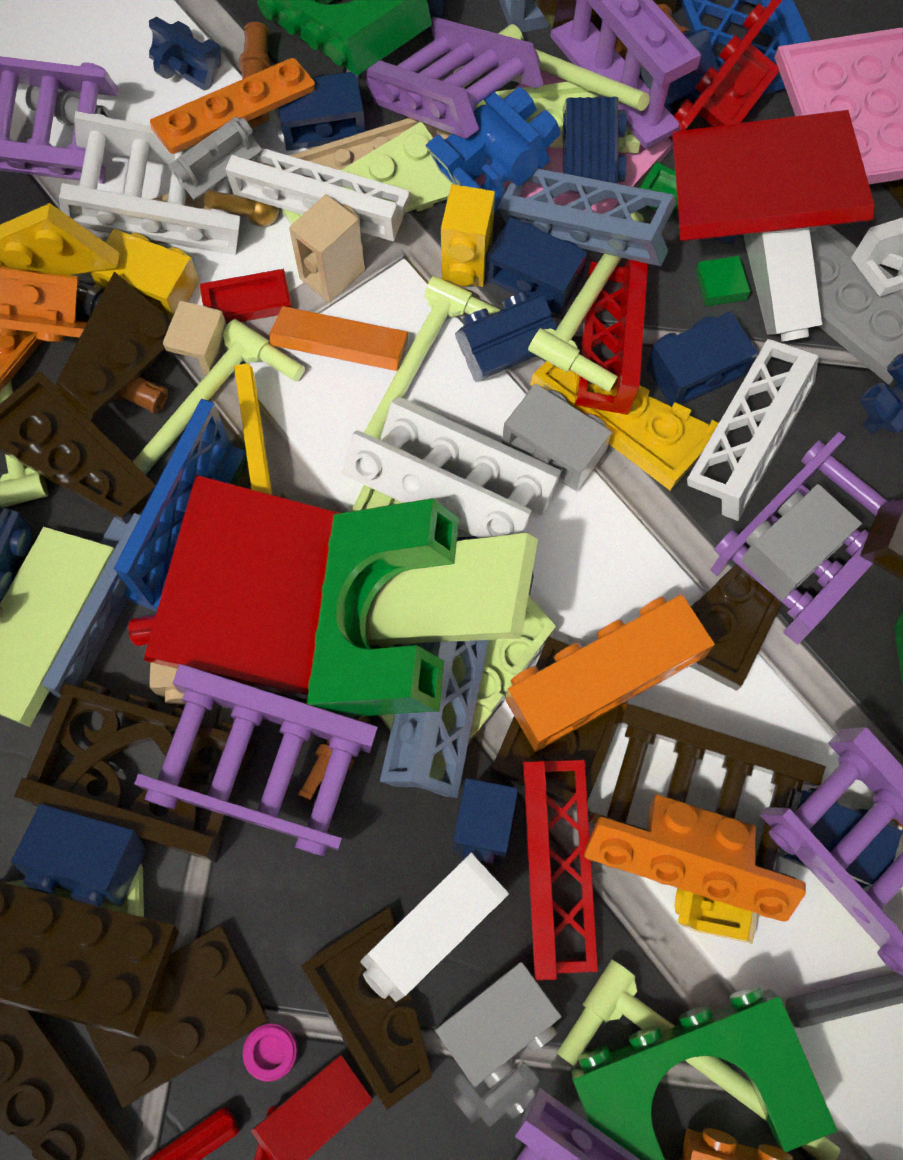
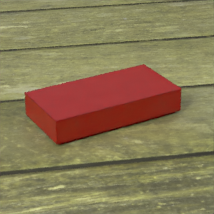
[199,268,292,325]
[250,1055,373,1160]

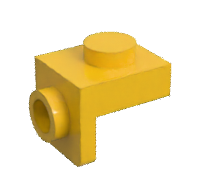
[674,888,758,944]

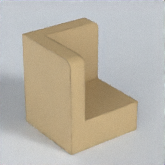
[163,300,227,375]

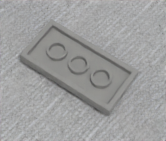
[809,225,903,385]

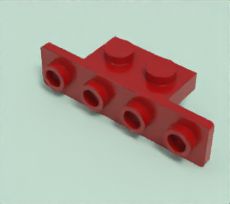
[668,0,782,141]

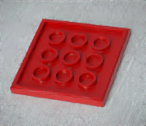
[672,110,875,241]
[144,475,339,699]

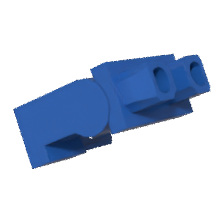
[425,86,561,214]

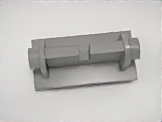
[167,116,263,201]

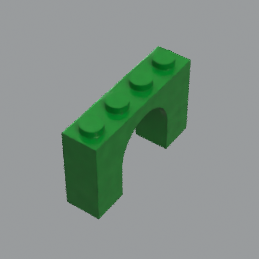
[257,0,432,76]
[307,498,459,717]
[571,985,838,1160]

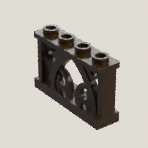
[14,680,257,863]

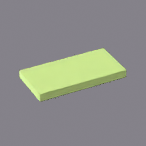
[0,527,115,727]
[366,533,538,645]

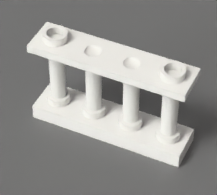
[59,111,240,255]
[342,397,562,538]

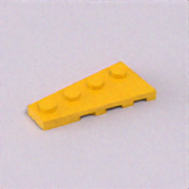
[0,203,120,275]
[530,361,719,491]

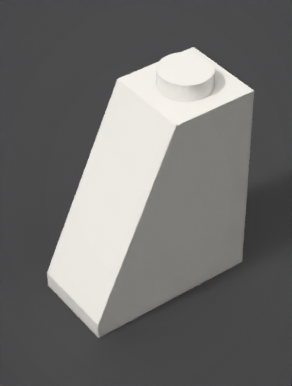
[744,227,822,341]
[360,853,509,1002]

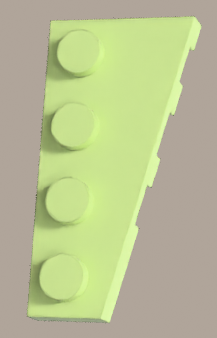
[282,122,452,225]
[378,595,556,781]

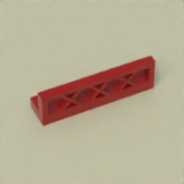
[575,259,648,415]
[523,760,598,980]

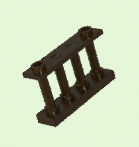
[588,703,826,879]

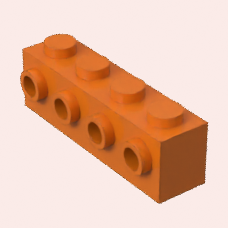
[505,594,715,752]

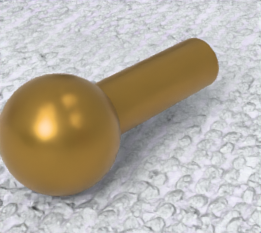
[204,190,279,227]

